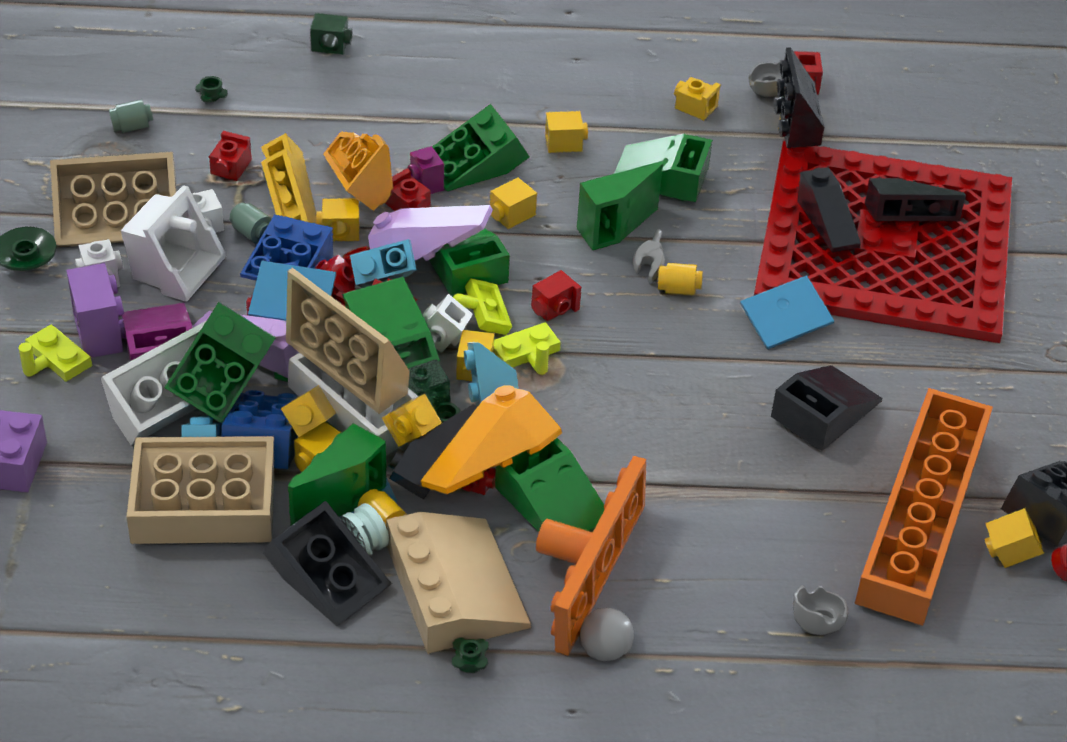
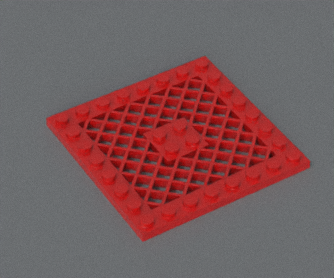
[754,141,1012,343]

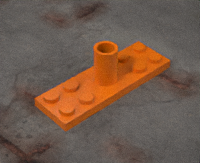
[536,456,646,656]

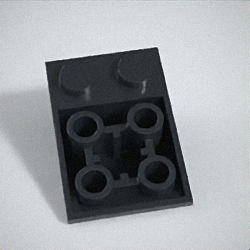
[774,47,824,148]
[771,365,883,451]
[1000,461,1067,547]

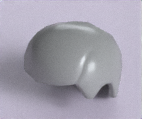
[749,61,781,98]
[793,585,849,635]
[580,607,634,661]

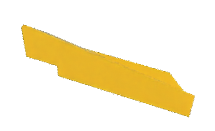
[261,133,316,223]

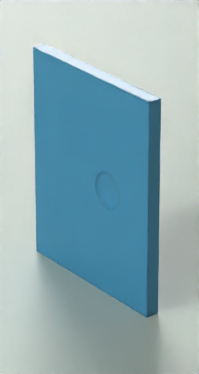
[248,261,336,321]
[740,275,834,349]

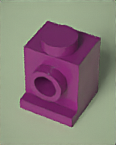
[407,146,444,194]

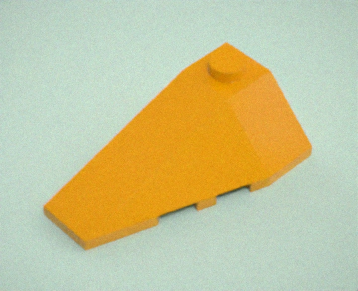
[323,132,393,211]
[421,385,562,494]

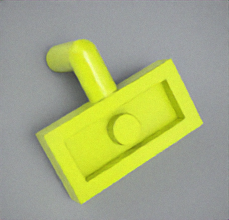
[453,278,512,335]
[494,322,561,375]
[18,324,92,382]

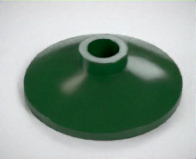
[0,227,57,271]

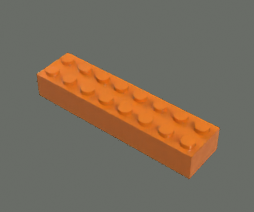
[854,388,993,626]

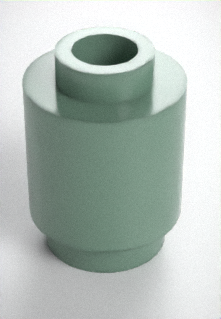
[109,99,153,133]
[229,203,272,244]

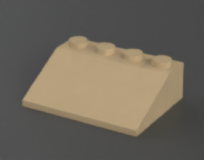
[50,152,177,247]
[286,268,410,414]
[127,436,274,544]
[386,512,531,654]

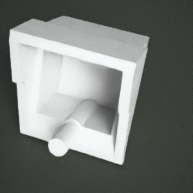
[121,185,226,302]

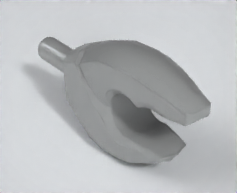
[633,229,665,283]

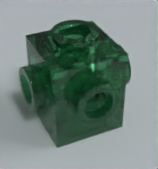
[408,359,451,408]

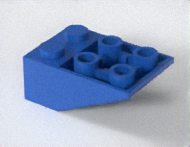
[240,214,333,281]
[221,390,298,469]

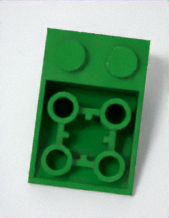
[432,104,530,192]
[614,134,713,202]
[577,161,663,251]
[429,228,510,297]
[342,277,440,375]
[164,302,276,423]
[288,423,387,526]
[495,438,604,532]

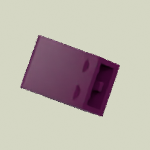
[121,303,193,361]

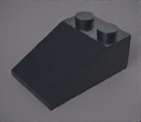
[263,501,392,626]

